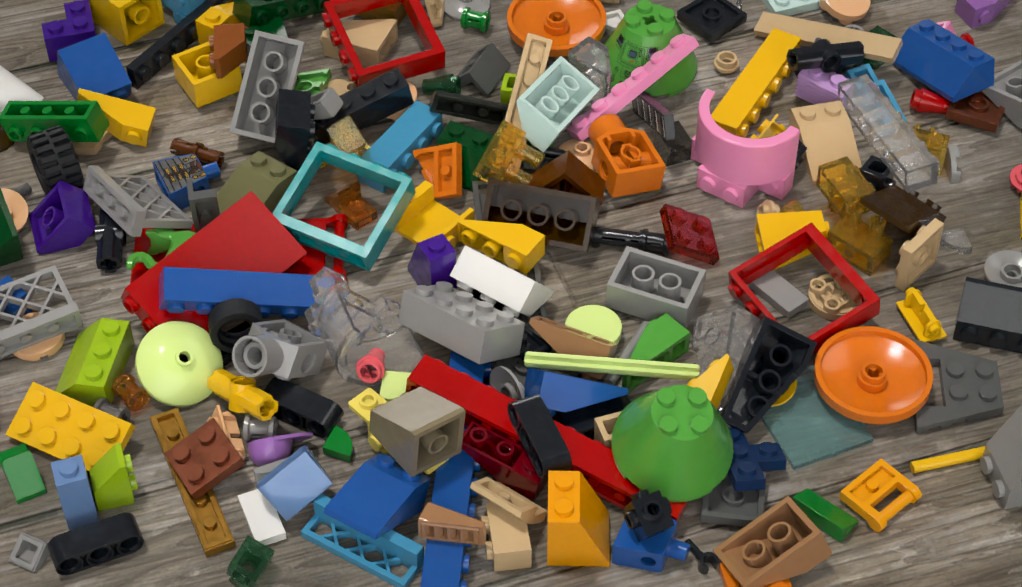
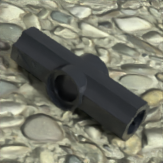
[786,39,865,73]
[95,207,126,273]

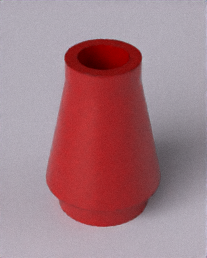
[909,88,950,115]

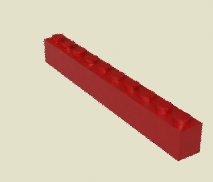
[405,354,689,523]

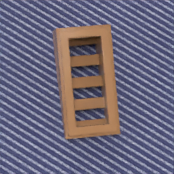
[418,502,486,546]

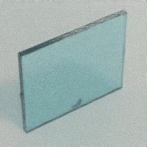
[761,365,873,470]

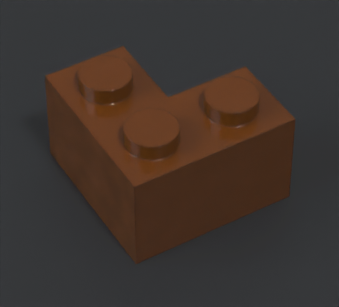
[529,150,606,205]

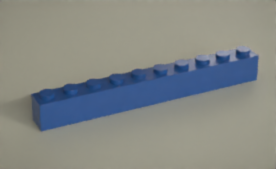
[420,350,492,587]

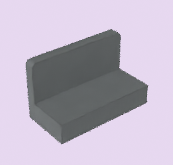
[453,43,510,96]
[186,177,220,233]

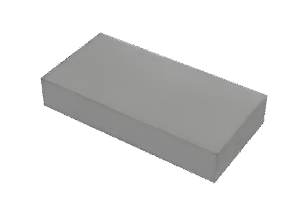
[749,270,809,318]

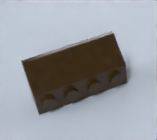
[482,178,601,252]

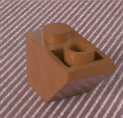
[209,23,248,79]

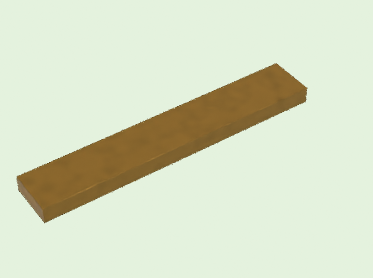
[150,407,236,558]

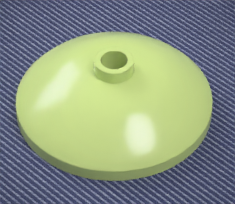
[135,321,223,407]

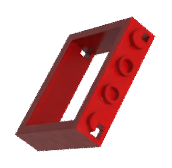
[321,0,446,87]
[727,222,880,355]

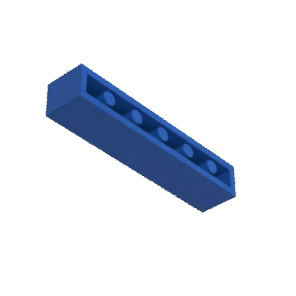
[159,267,335,320]

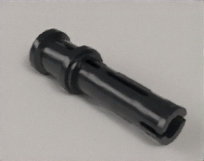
[591,227,672,256]

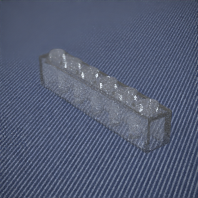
[838,74,940,193]

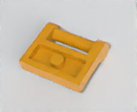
[839,458,922,532]

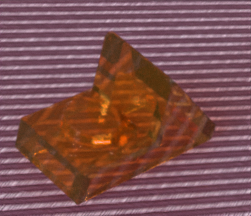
[324,181,378,231]

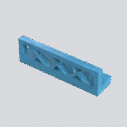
[300,493,424,587]

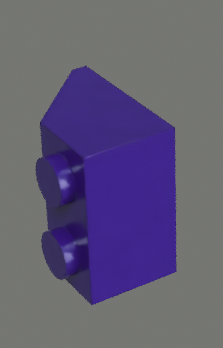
[29,180,95,255]

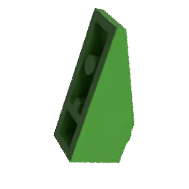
[622,313,690,393]

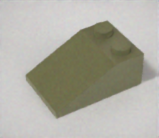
[217,151,297,214]

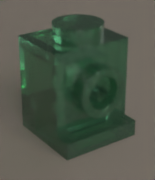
[226,536,275,587]

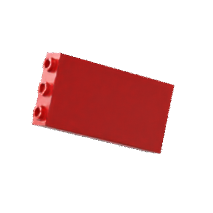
[121,191,307,358]

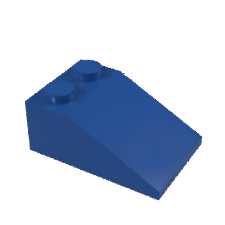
[524,367,629,416]
[323,454,431,540]

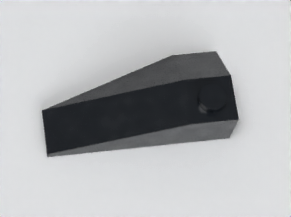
[721,316,817,434]

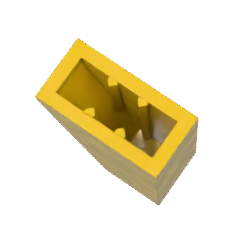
[754,210,830,270]

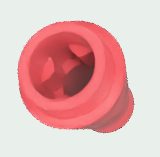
[356,348,385,383]

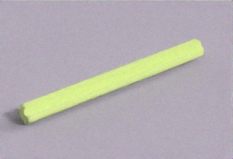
[524,351,700,380]

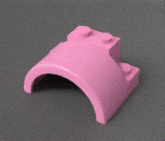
[690,89,800,208]

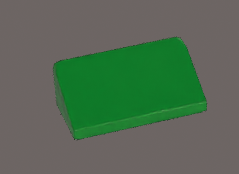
[792,488,859,543]

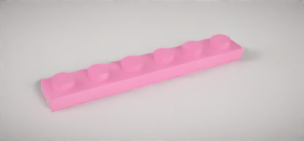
[566,33,699,142]

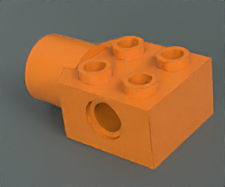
[588,114,666,198]

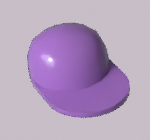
[247,432,313,467]

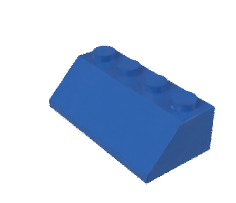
[893,19,995,102]

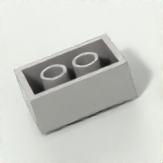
[606,246,706,329]

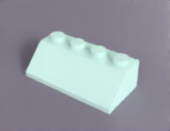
[516,56,600,153]

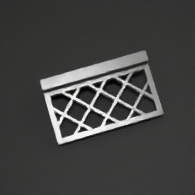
[83,165,193,237]
[0,265,83,358]

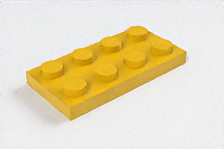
[5,382,135,473]

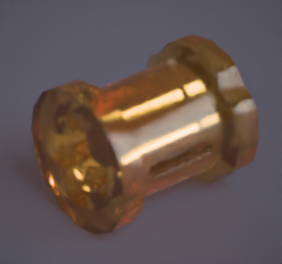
[111,373,150,412]

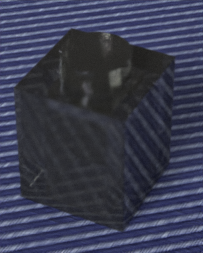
[654,120,692,166]

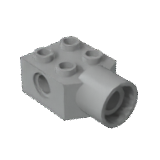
[232,319,330,381]

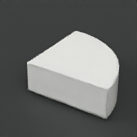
[606,9,624,31]

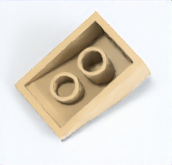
[788,100,862,185]

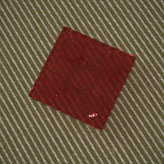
[659,204,720,265]

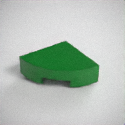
[322,425,353,462]

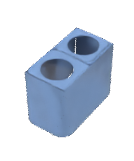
[257,445,333,521]

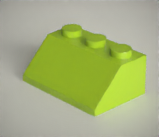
[55,318,134,407]

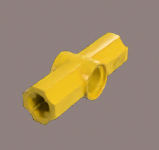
[207,369,278,421]

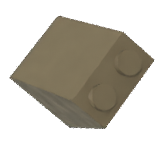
[369,386,466,477]

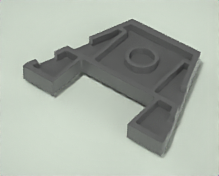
[909,338,1004,434]

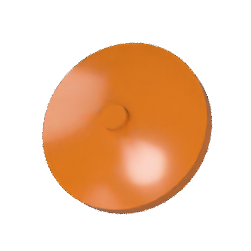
[507,0,606,57]
[813,326,933,424]

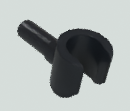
[685,539,719,575]

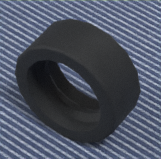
[208,298,264,353]

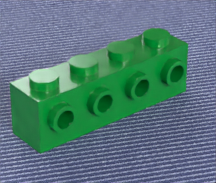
[0,101,110,142]

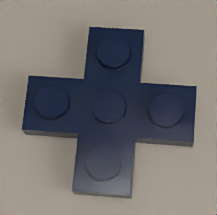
[727,427,787,491]

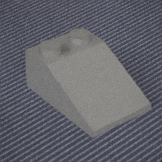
[980,405,1022,509]

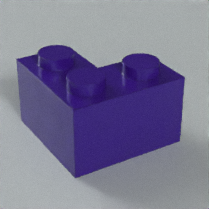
[41,0,96,62]

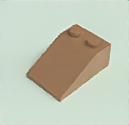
[713,496,833,587]

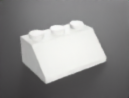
[450,245,554,318]

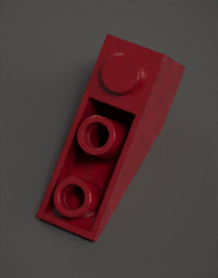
[462,420,548,502]

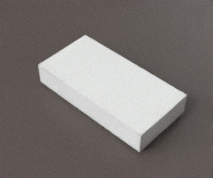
[238,489,287,548]

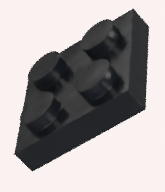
[677,0,747,43]

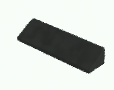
[429,90,508,126]

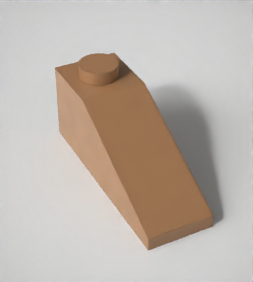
[529,315,618,381]

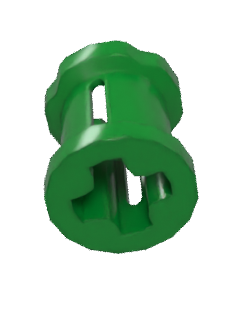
[460,7,491,33]

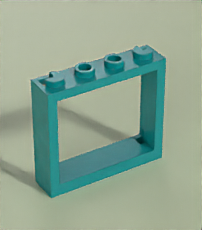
[272,141,416,271]

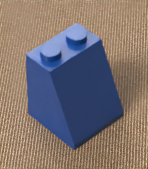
[57,33,132,101]

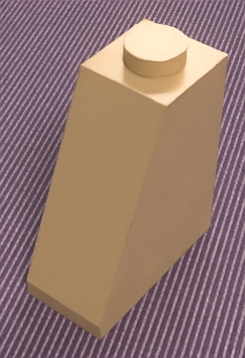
[320,19,398,67]

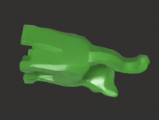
[125,228,196,270]

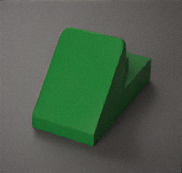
[0,443,47,504]

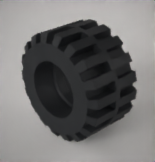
[27,125,83,195]

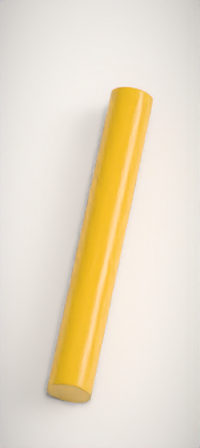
[909,446,985,473]

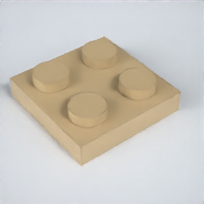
[895,218,944,292]

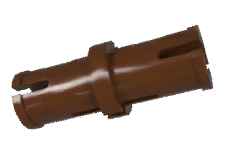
[170,138,225,168]

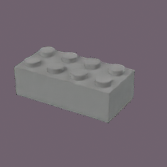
[398,281,525,364]

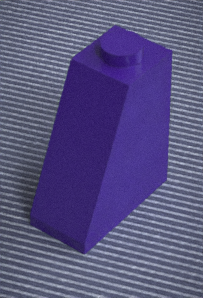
[407,233,457,289]

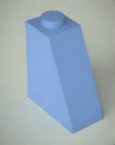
[51,454,99,530]

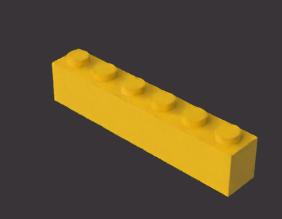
[711,28,801,138]

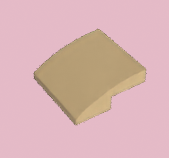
[470,477,548,524]

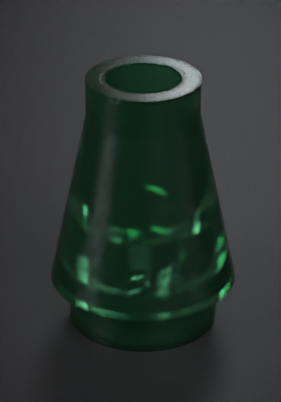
[422,74,461,95]

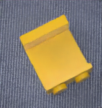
[394,180,475,248]

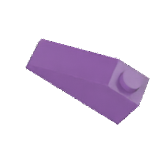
[955,0,1011,29]

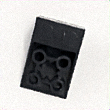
[275,89,315,172]

